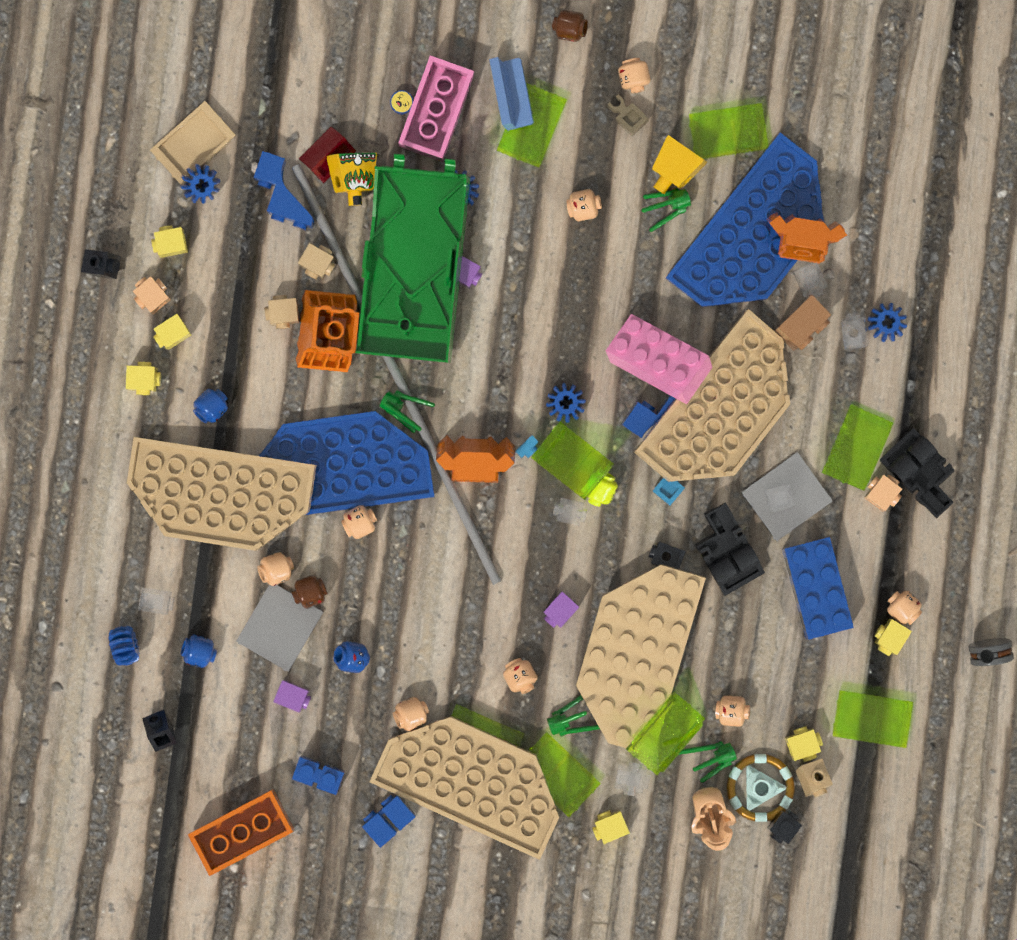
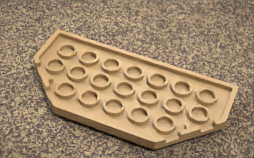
[634,309,790,482]
[127,437,317,551]
[576,564,706,756]
[370,716,559,860]

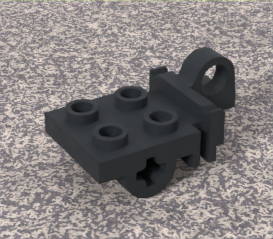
[880,428,954,519]
[695,502,765,596]

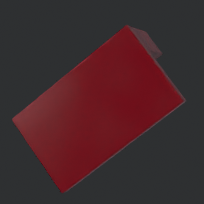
[299,126,356,183]

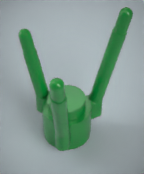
[641,188,691,232]
[380,390,435,433]
[547,695,600,737]
[676,741,737,783]

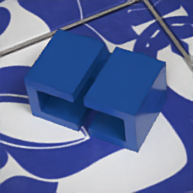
[292,756,345,795]
[362,795,416,848]

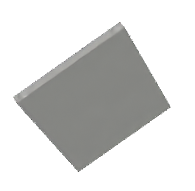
[741,452,833,541]
[236,585,323,672]

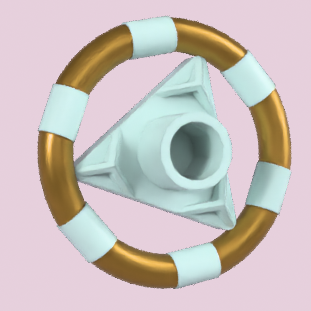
[727,754,795,822]

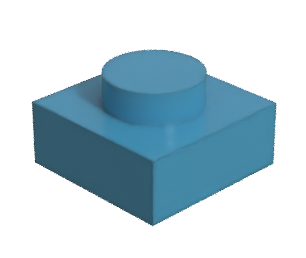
[515,435,538,459]
[652,478,685,506]

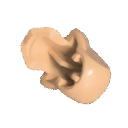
[691,787,736,851]

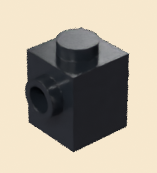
[81,249,121,279]
[142,709,177,752]
[767,810,802,844]

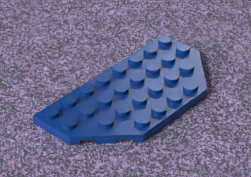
[665,132,824,307]
[259,411,435,515]

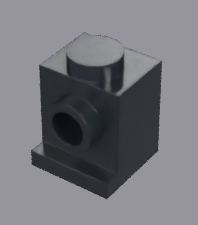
[648,541,686,569]

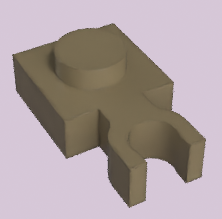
[607,94,649,136]

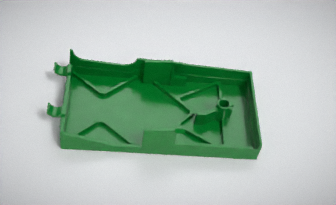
[355,154,470,363]

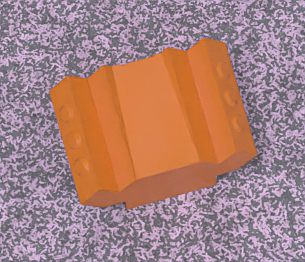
[766,212,847,264]
[296,290,359,372]
[436,435,515,483]

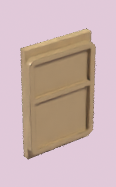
[150,101,236,184]

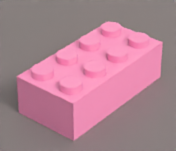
[398,55,474,162]
[605,314,713,404]

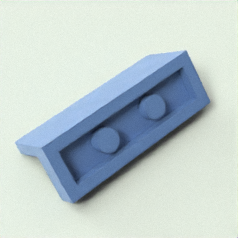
[489,57,534,131]

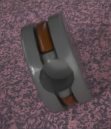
[968,638,1014,666]

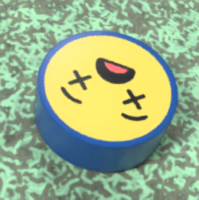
[390,90,413,115]

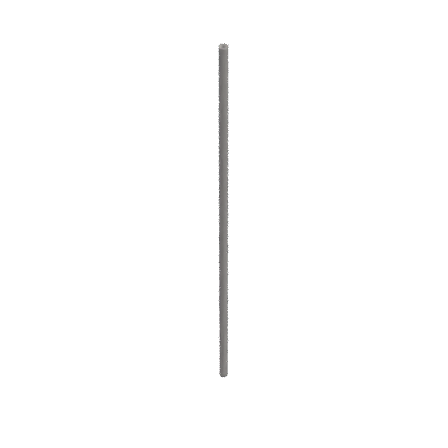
[292,164,501,585]

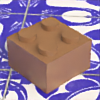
[775,295,831,351]

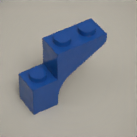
[254,151,314,230]
[621,395,676,438]

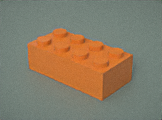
[188,789,295,876]

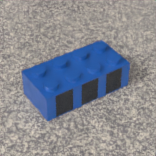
[782,537,854,640]

